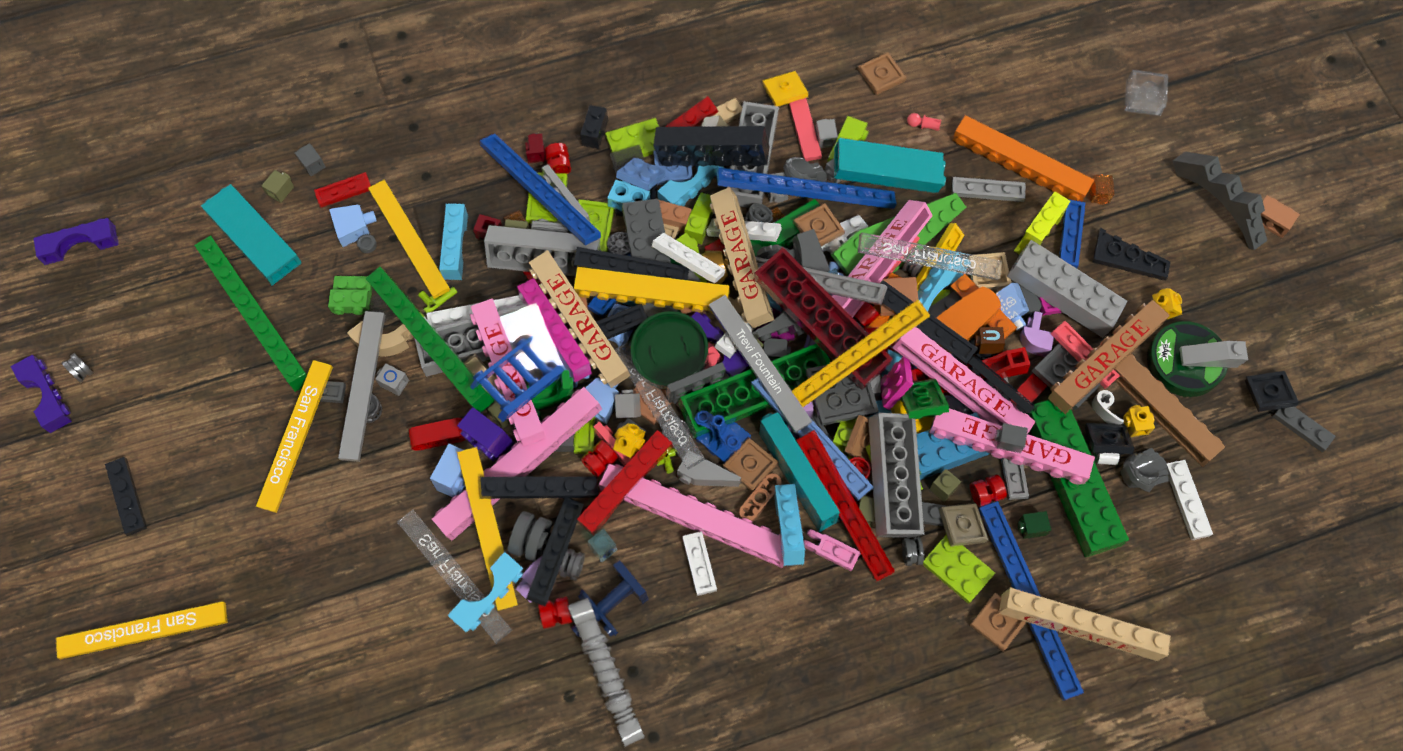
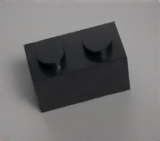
[580,105,608,149]

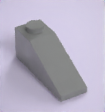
[1179,341,1248,368]
[677,451,741,487]

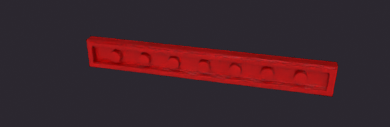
[796,430,895,581]

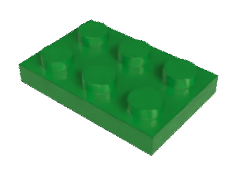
[901,379,949,419]

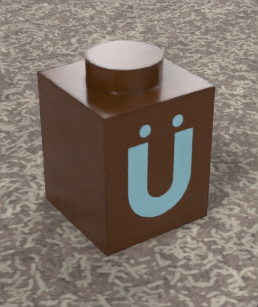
[974,327,1005,354]

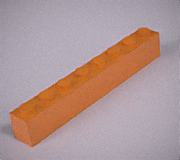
[953,115,1094,202]

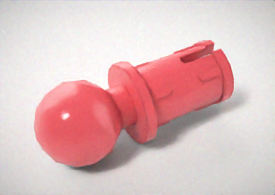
[907,113,941,131]

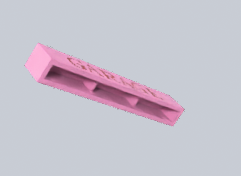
[832,200,933,318]
[470,298,546,447]
[893,327,1036,434]
[929,409,1095,485]

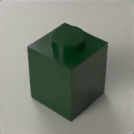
[1017,511,1051,539]

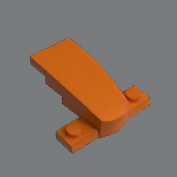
[936,273,1017,352]

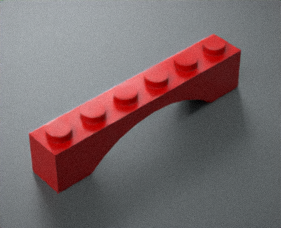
[911,347,1030,390]
[577,430,673,536]

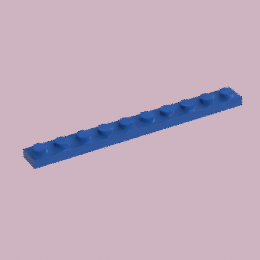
[480,134,601,246]
[717,168,897,209]
[978,501,1084,701]

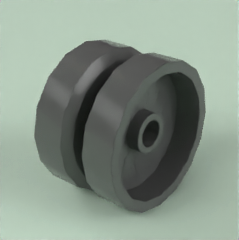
[508,511,552,562]

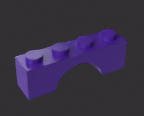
[33,218,119,265]
[691,312,751,377]
[11,355,72,433]

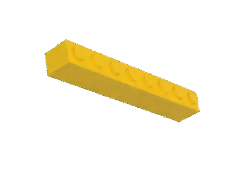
[574,267,730,314]

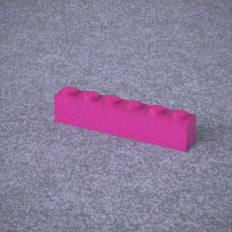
[517,278,592,382]

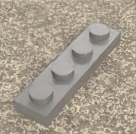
[542,164,590,222]
[952,177,1025,202]

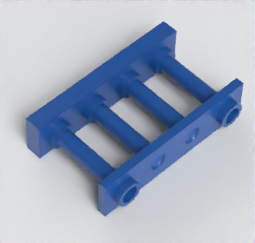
[470,336,564,422]

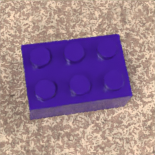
[457,407,515,462]

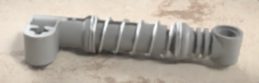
[568,597,645,746]

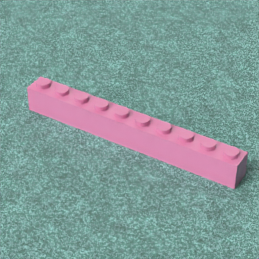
[432,387,602,541]
[599,464,784,568]

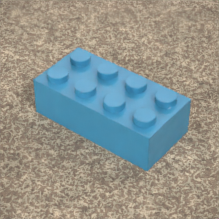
[917,412,989,480]

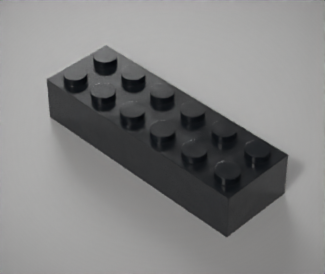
[653,126,770,167]

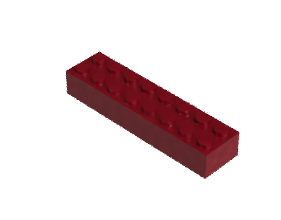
[754,247,893,390]

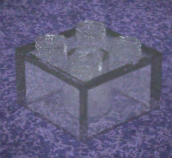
[1125,70,1168,116]

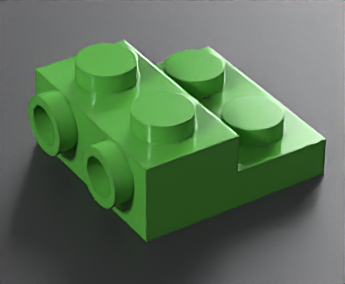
[328,276,372,315]

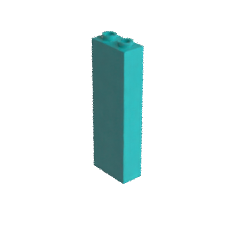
[834,138,946,193]
[201,184,302,286]
[759,412,840,532]

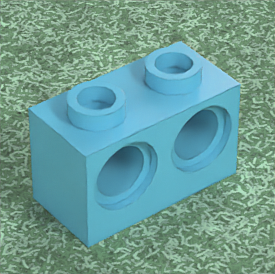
[607,180,650,211]

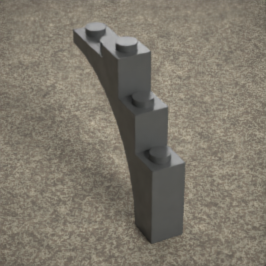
[1172,152,1267,250]
[752,229,830,341]

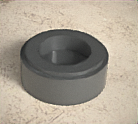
[357,234,377,253]

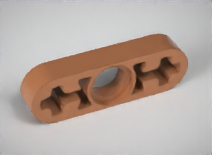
[739,473,781,522]

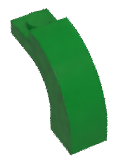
[526,370,574,410]

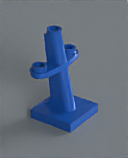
[695,411,751,464]

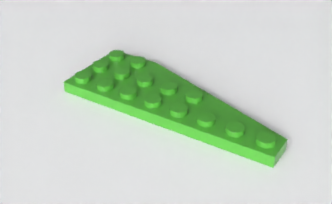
[831,193,966,279]

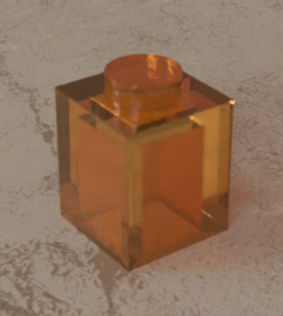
[1090,175,1114,204]

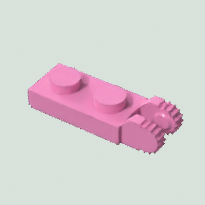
[804,529,860,572]

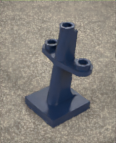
[571,560,649,637]

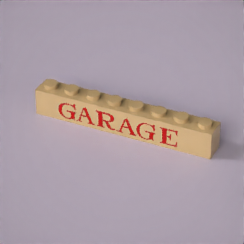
[710,187,775,328]
[529,250,631,388]
[999,588,1170,661]

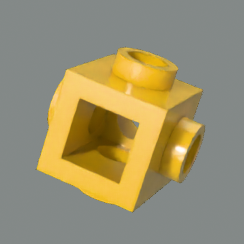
[1152,288,1182,319]
[1123,405,1155,437]
[613,423,646,458]

